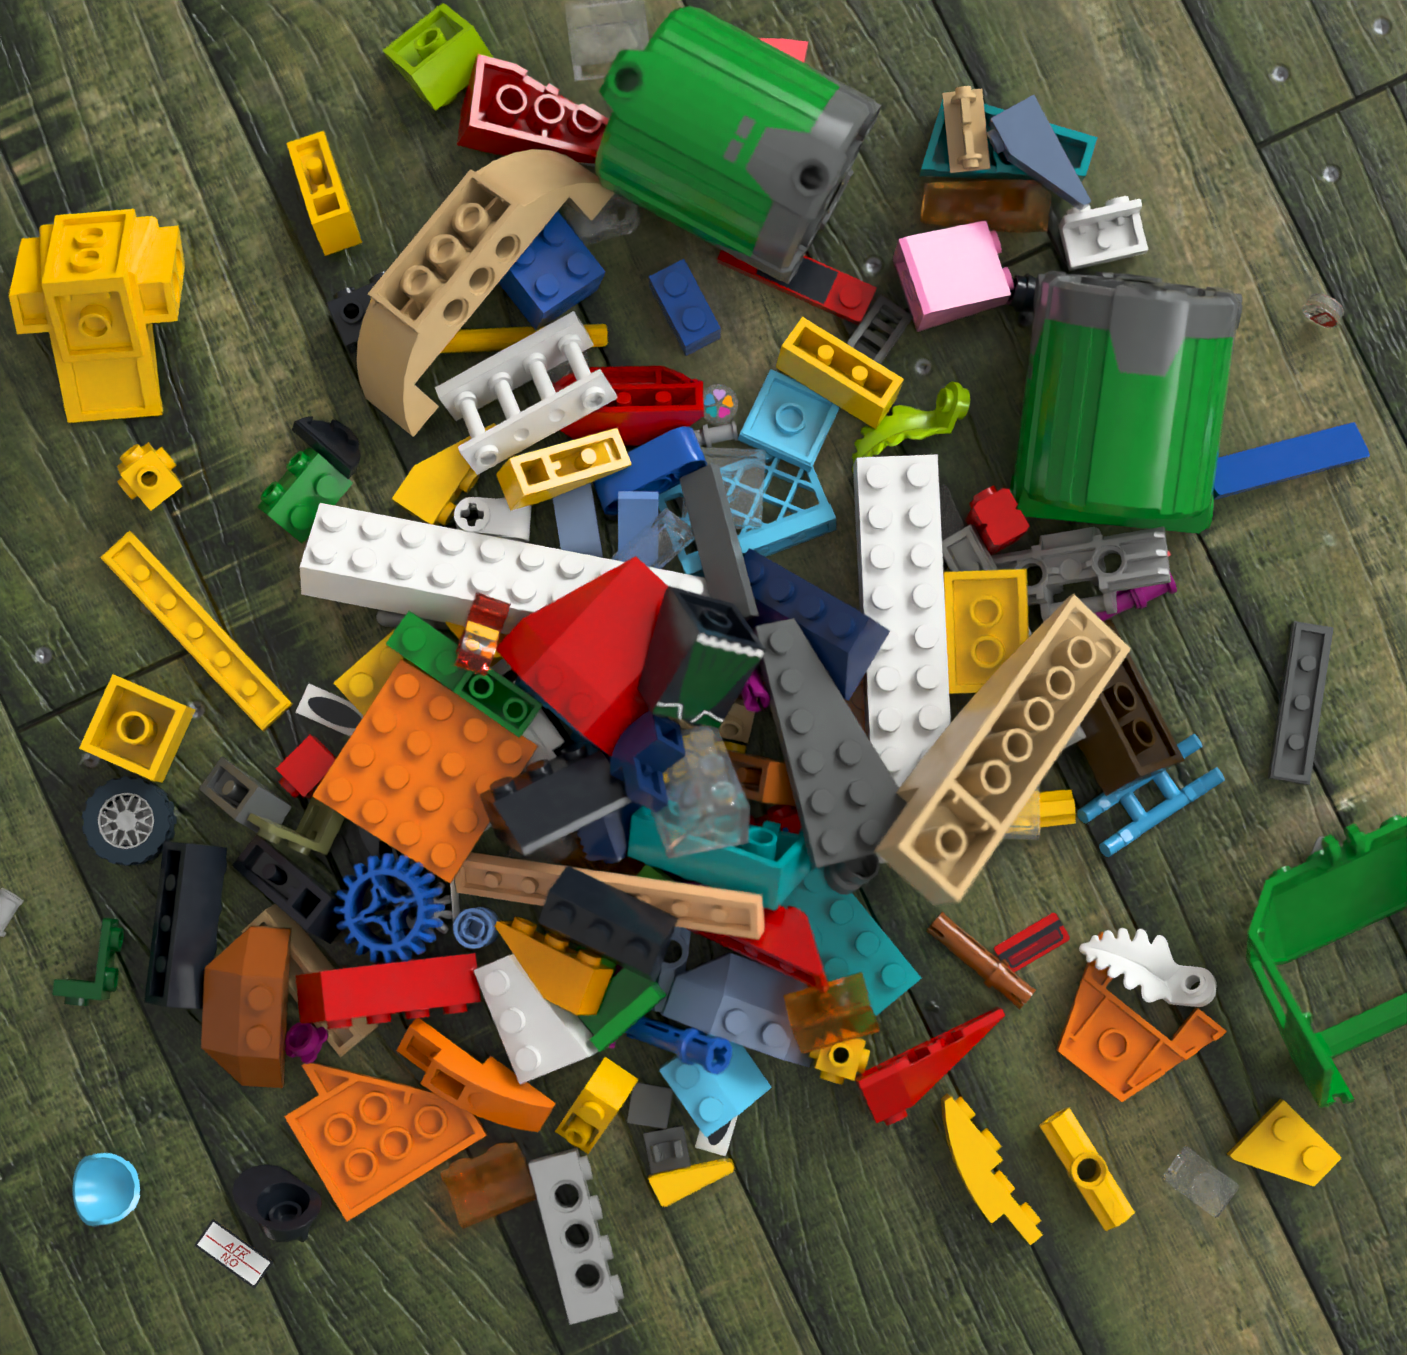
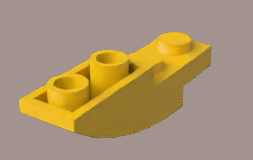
[941,1094,1043,1245]

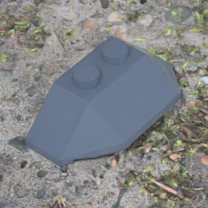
[661,952,823,1067]

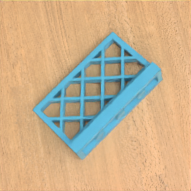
[658,452,837,578]

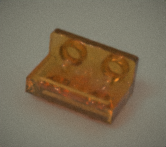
[440,1143,537,1229]

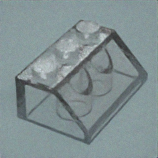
[651,726,749,858]

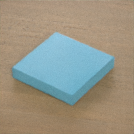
[738,369,840,472]

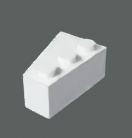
[474,954,599,1084]

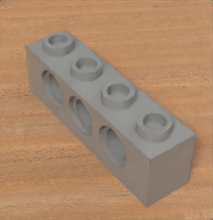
[529,1147,624,1325]

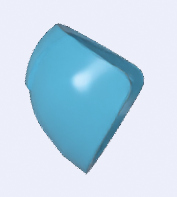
[73,1153,140,1226]

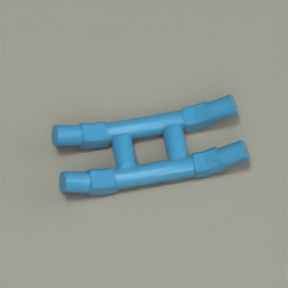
[1077,734,1225,857]

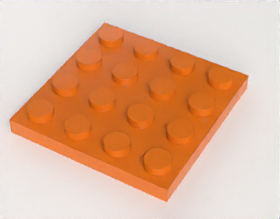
[312,659,539,884]

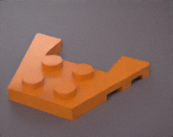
[1056,932,1227,1102]

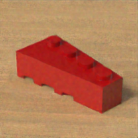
[295,953,481,1029]

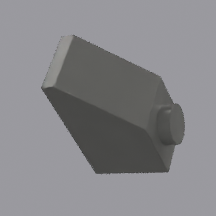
[199,757,292,833]

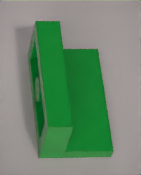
[577,968,667,1052]

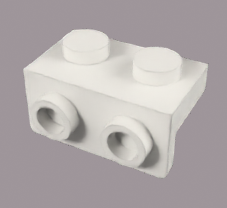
[1058,196,1148,271]

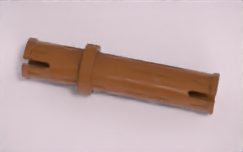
[926,911,1036,1009]

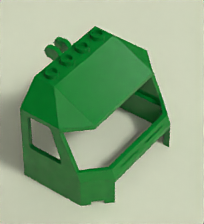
[1246,815,1407,1108]

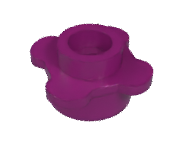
[285,1022,328,1064]

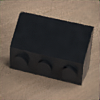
[479,742,633,856]
[539,866,679,982]

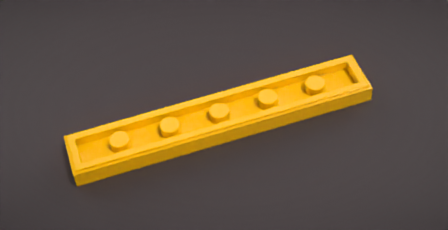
[100,531,293,731]

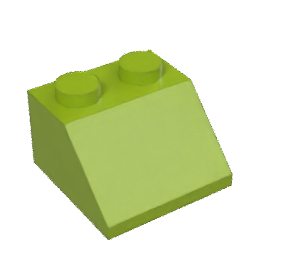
[382,3,494,111]

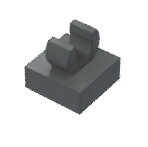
[643,1125,691,1174]

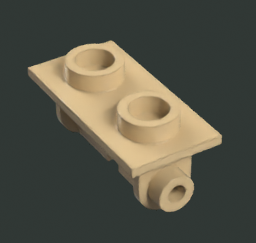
[942,86,990,173]

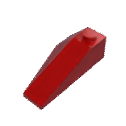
[457,54,609,164]

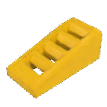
[648,1158,735,1207]

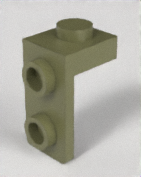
[247,796,345,856]

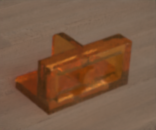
[783,972,880,1053]

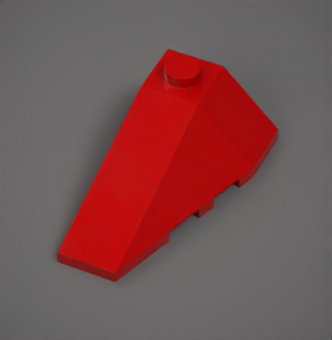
[855,1007,1005,1126]

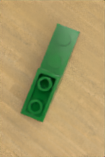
[386,611,543,738]

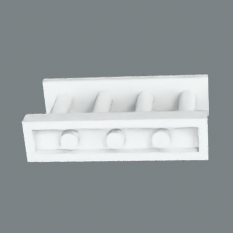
[435,311,618,475]

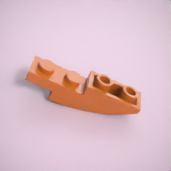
[397,1018,556,1132]

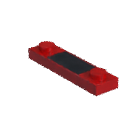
[717,250,877,326]

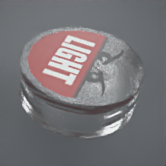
[1302,293,1345,328]

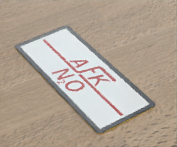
[195,1219,273,1288]

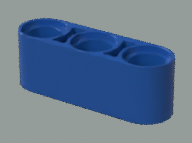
[592,426,708,515]

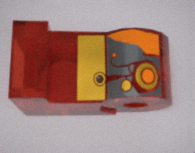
[454,592,511,676]

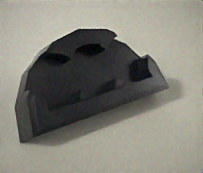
[292,416,361,479]

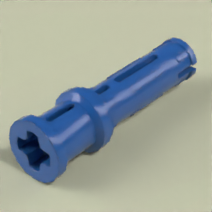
[625,1016,732,1075]

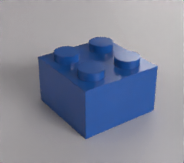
[498,211,606,331]

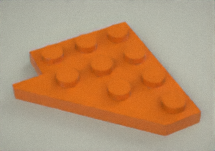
[284,1062,487,1221]

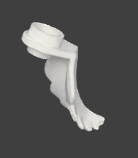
[1079,928,1217,1007]

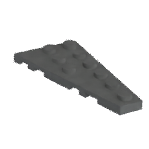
[752,618,908,869]

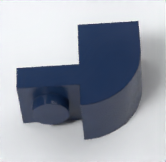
[610,710,686,813]

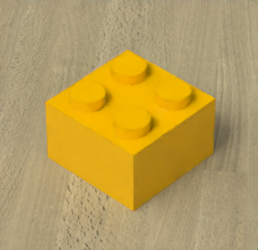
[79,674,195,783]

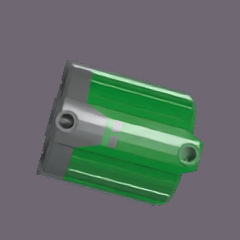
[595,6,882,284]
[1010,271,1242,534]

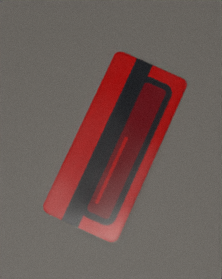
[994,912,1070,972]

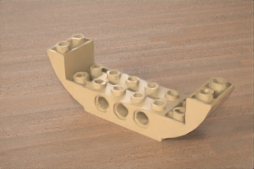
[357,149,615,437]

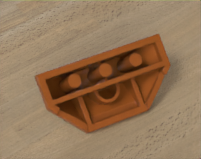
[201,925,292,1088]

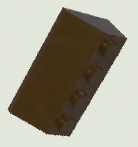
[1077,619,1184,796]

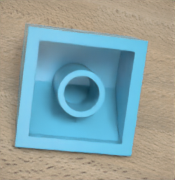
[659,1033,772,1138]

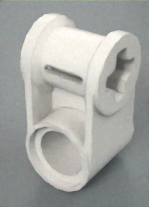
[454,497,531,543]

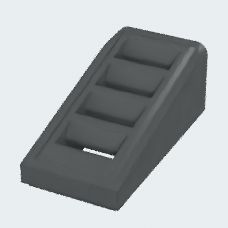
[846,295,913,365]

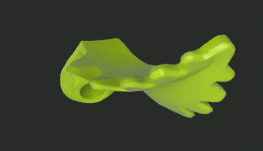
[852,382,970,472]

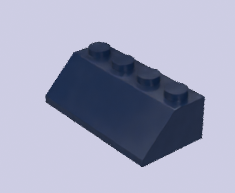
[743,548,890,701]

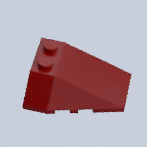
[495,556,668,757]

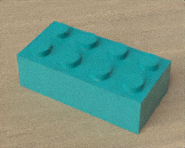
[780,863,922,1030]

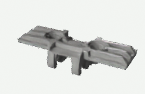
[991,526,1171,622]

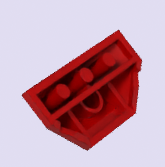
[552,366,704,446]
[686,906,829,994]

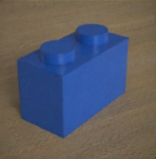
[649,259,721,356]

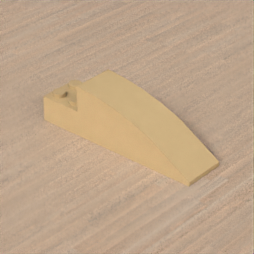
[874,595,1131,905]

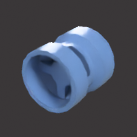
[453,907,500,949]

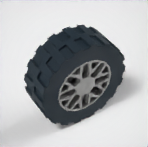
[82,776,177,866]

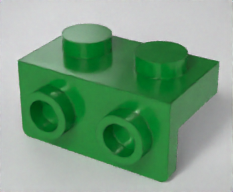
[258,447,353,544]

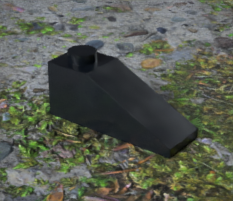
[232,834,346,944]

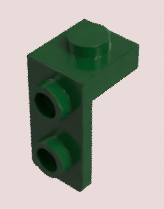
[52,918,124,1006]

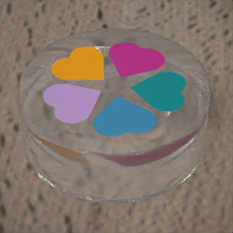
[702,384,738,426]

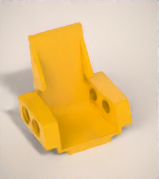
[9,209,185,423]

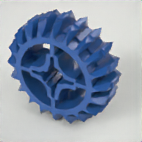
[333,853,445,964]

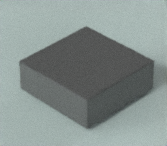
[627,1082,673,1129]

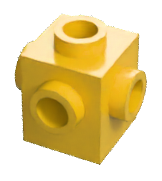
[117,442,182,511]
[809,1023,870,1085]

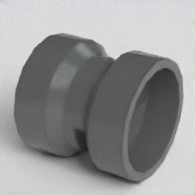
[824,854,880,895]

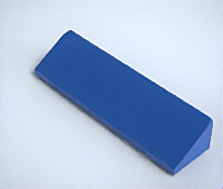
[1213,422,1370,500]

